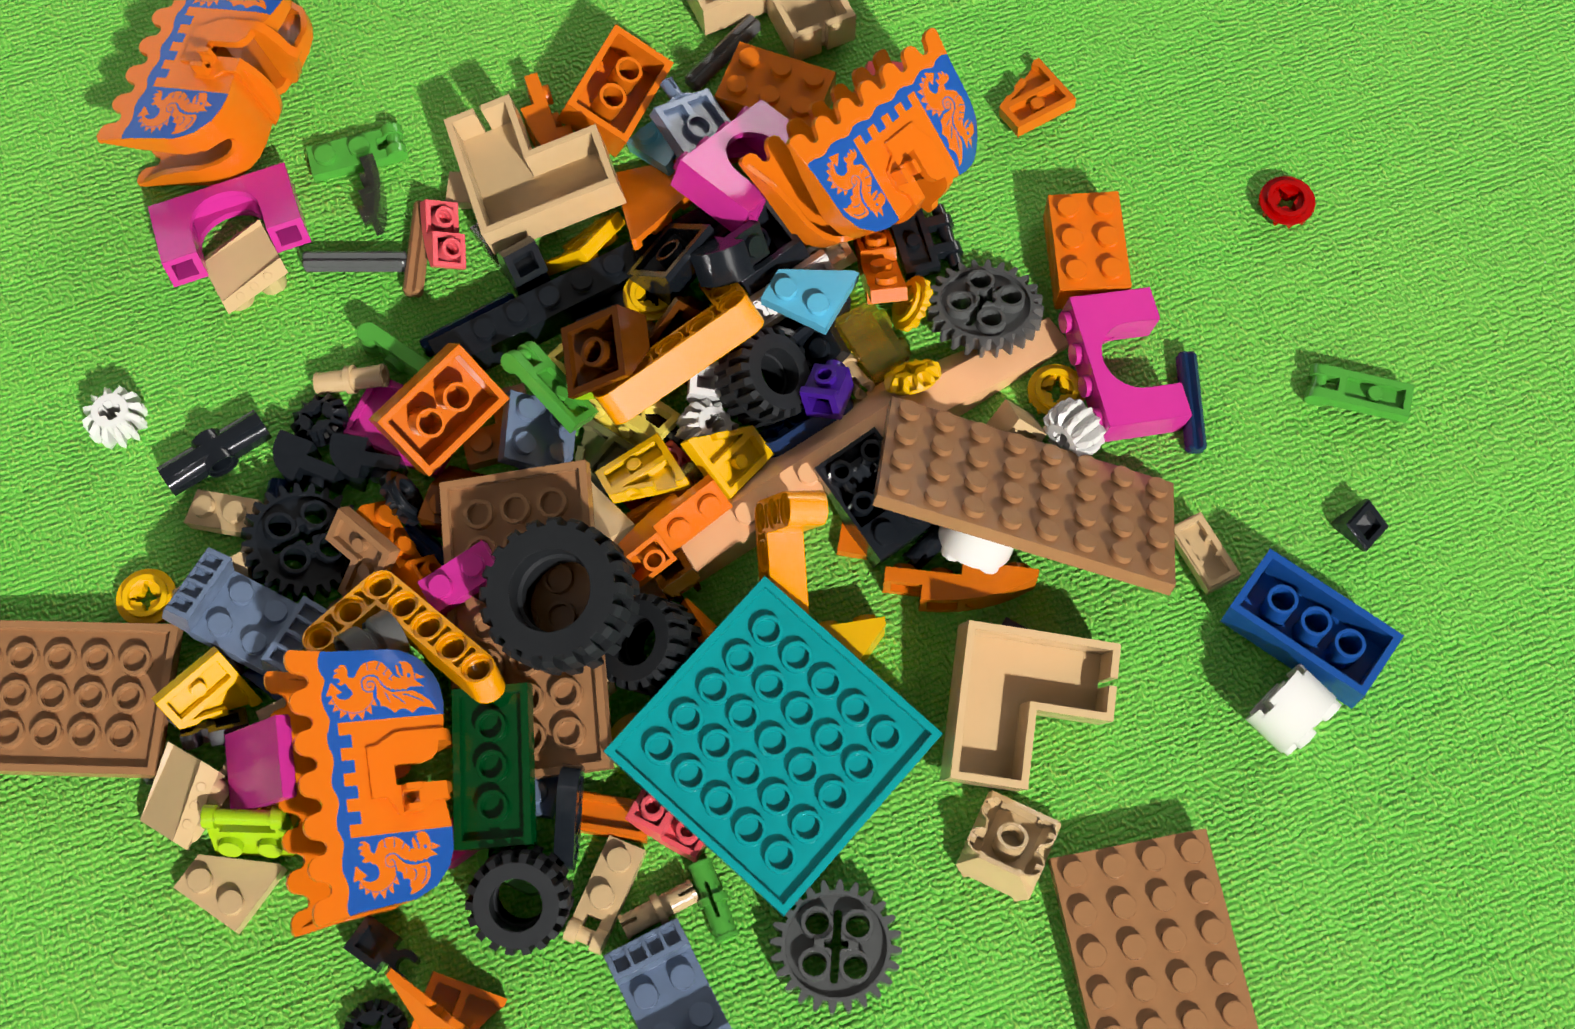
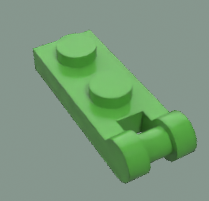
[306,122,408,183]
[357,322,429,377]
[501,341,599,433]
[1304,364,1415,423]

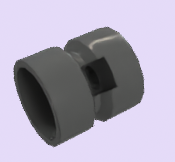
[333,610,410,653]

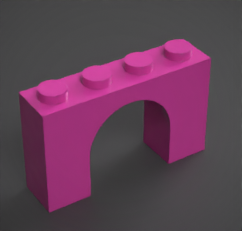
[671,99,789,232]
[148,162,312,288]
[1058,287,1192,442]

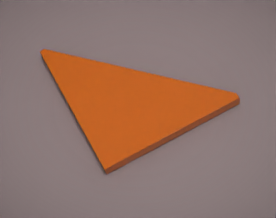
[616,157,741,250]

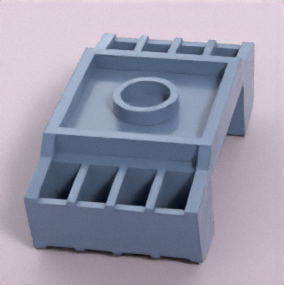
[162,547,327,675]
[603,917,732,1029]

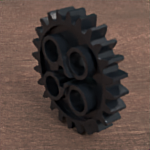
[240,483,354,602]

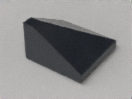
[1331,499,1389,552]

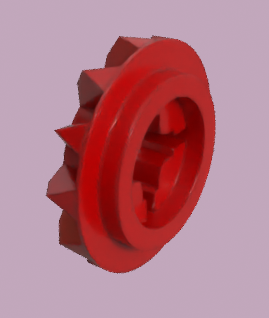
[1258,176,1316,229]

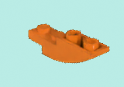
[521,73,573,148]
[853,228,908,305]
[618,474,733,588]
[356,500,447,618]
[882,562,1039,612]

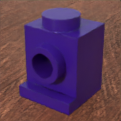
[799,360,854,420]

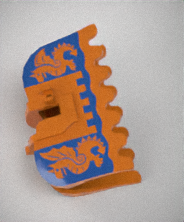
[96,0,313,187]
[738,28,978,248]
[263,649,454,937]

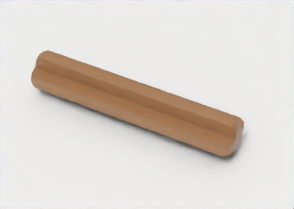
[403,200,428,298]

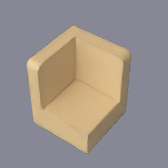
[987,399,1047,442]

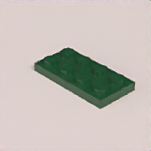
[451,682,537,851]

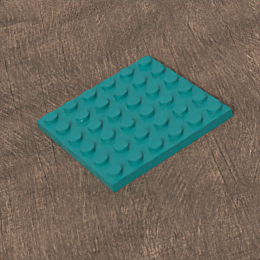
[603,576,943,916]

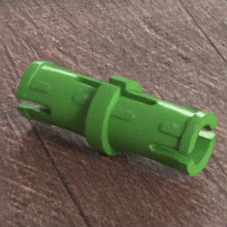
[688,858,740,943]

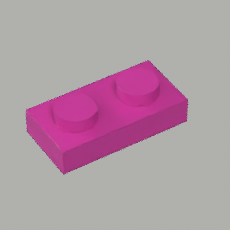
[417,540,496,615]

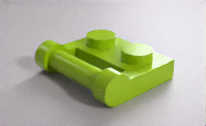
[200,804,296,858]

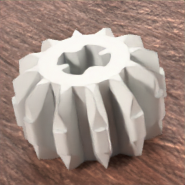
[82,385,149,450]
[1043,397,1106,457]
[675,398,740,450]

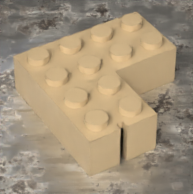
[687,0,856,61]
[444,94,627,255]
[940,620,1121,791]

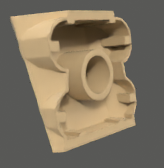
[204,218,288,314]
[140,741,229,850]
[956,790,1061,902]

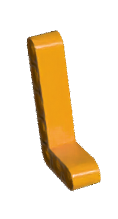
[593,282,764,425]
[755,490,828,614]
[302,570,506,704]

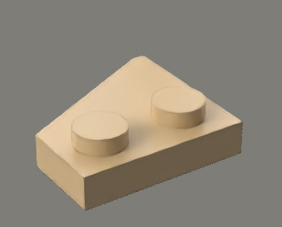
[173,854,288,934]

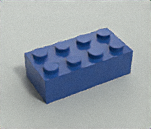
[1220,548,1404,709]

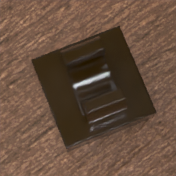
[654,550,701,603]

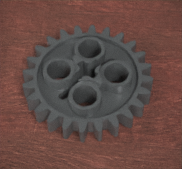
[927,260,1044,358]
[770,879,902,1015]

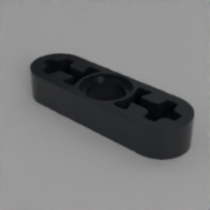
[553,763,584,870]

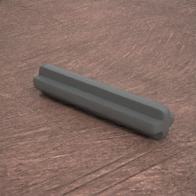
[685,15,761,91]
[302,251,407,272]

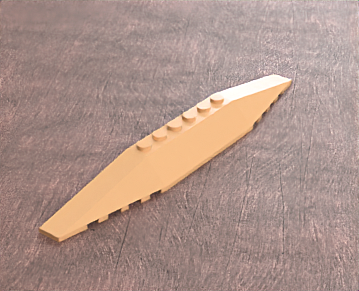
[634,317,1069,601]

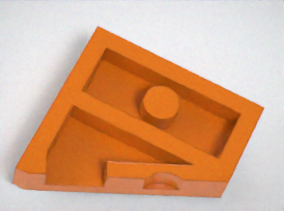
[999,58,1076,137]

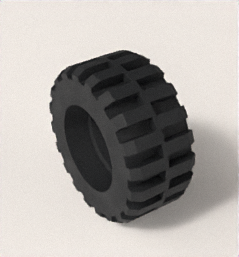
[479,517,640,676]

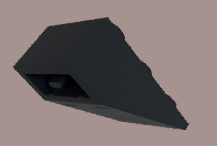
[814,427,935,569]

